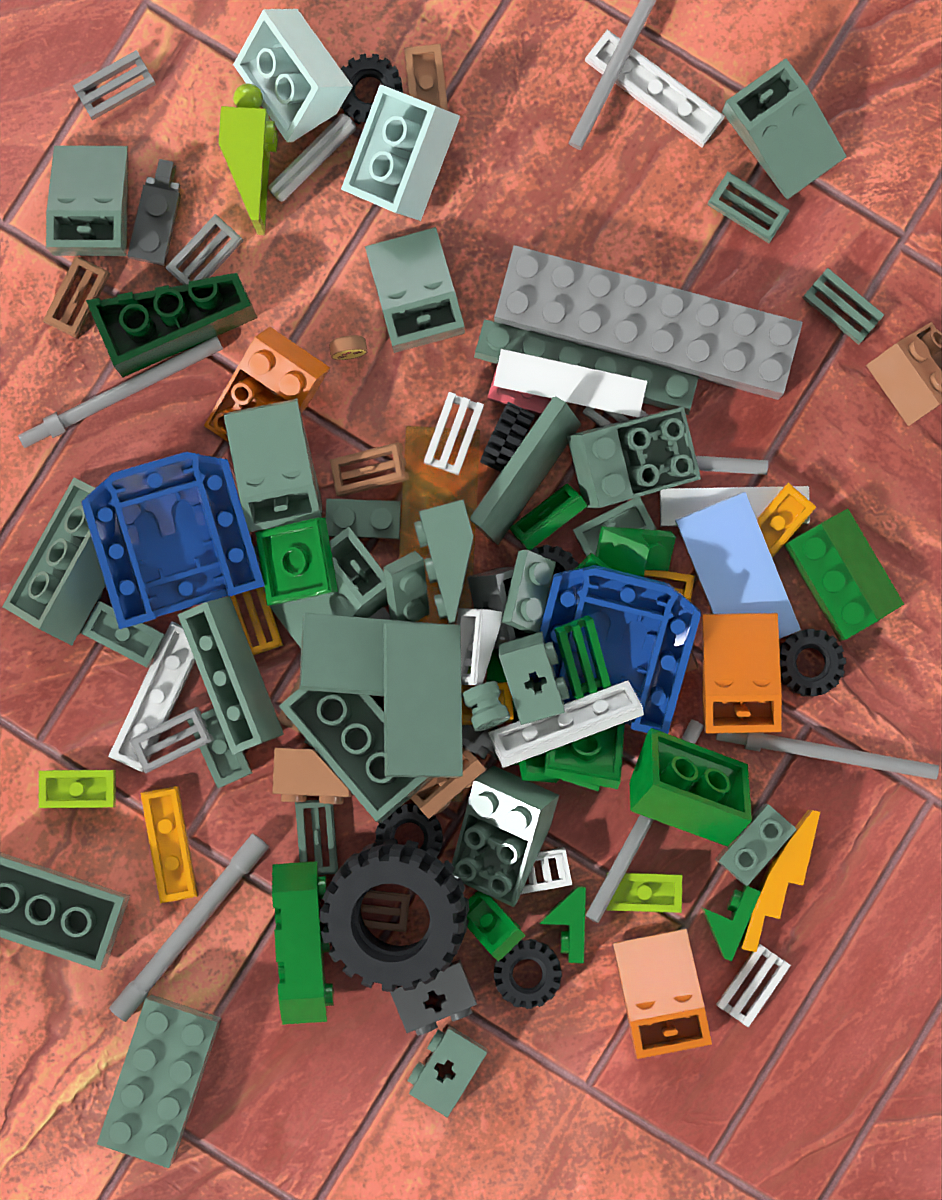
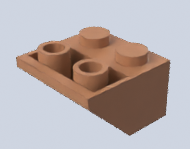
[866,322,942,426]
[272,748,352,804]

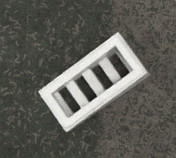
[457,608,503,685]
[521,847,572,894]

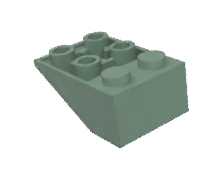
[722,58,847,200]
[46,146,128,256]
[365,227,465,353]
[224,399,322,532]
[567,407,701,508]
[414,500,473,624]
[270,527,388,648]
[452,766,559,907]

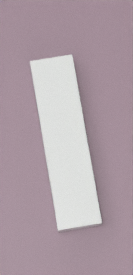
[585,29,725,148]
[493,349,647,418]
[660,486,810,527]
[108,621,195,772]
[488,680,644,768]

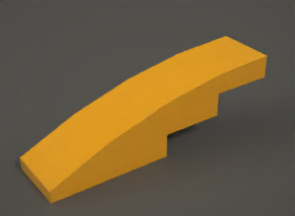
[739,809,820,952]

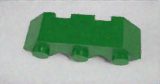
[272,861,334,1025]

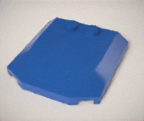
[81,452,265,629]
[530,565,701,734]

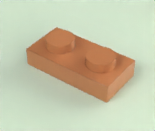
[404,44,448,111]
[411,748,486,819]

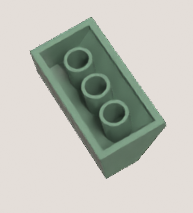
[2,477,106,646]

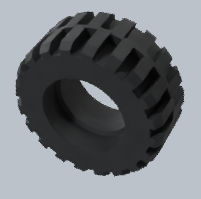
[320,839,469,992]

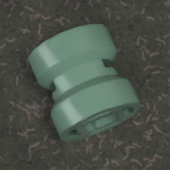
[462,681,510,731]

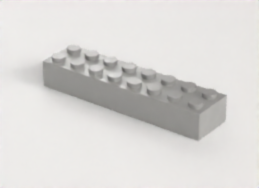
[494,245,803,400]

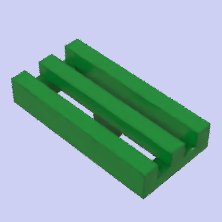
[510,484,588,550]
[554,615,611,700]

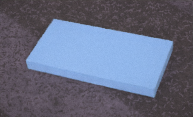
[675,492,801,639]

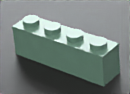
[178,596,284,755]

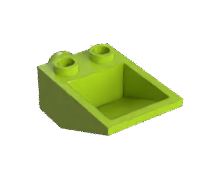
[218,83,278,235]

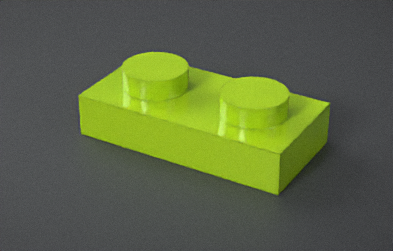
[39,770,116,808]
[606,872,682,913]

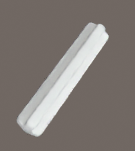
[269,113,356,202]

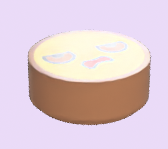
[329,335,367,360]

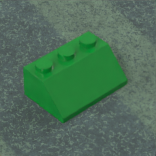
[784,508,904,642]
[629,728,752,847]

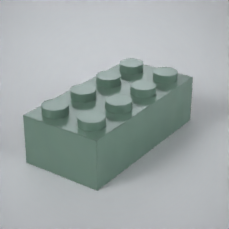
[279,689,434,823]
[0,852,130,970]
[97,994,222,1168]

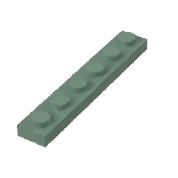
[474,319,699,415]

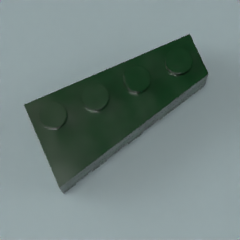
[86,273,257,378]

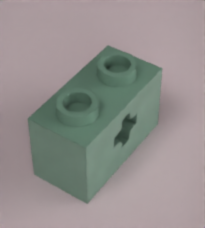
[499,632,570,725]
[715,803,797,886]
[407,1025,487,1118]

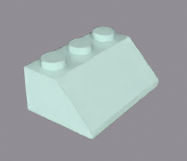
[233,9,353,142]
[341,84,460,221]

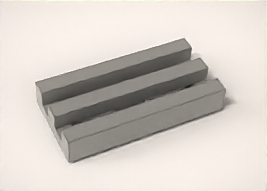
[73,50,156,120]
[165,214,243,285]
[129,707,214,773]

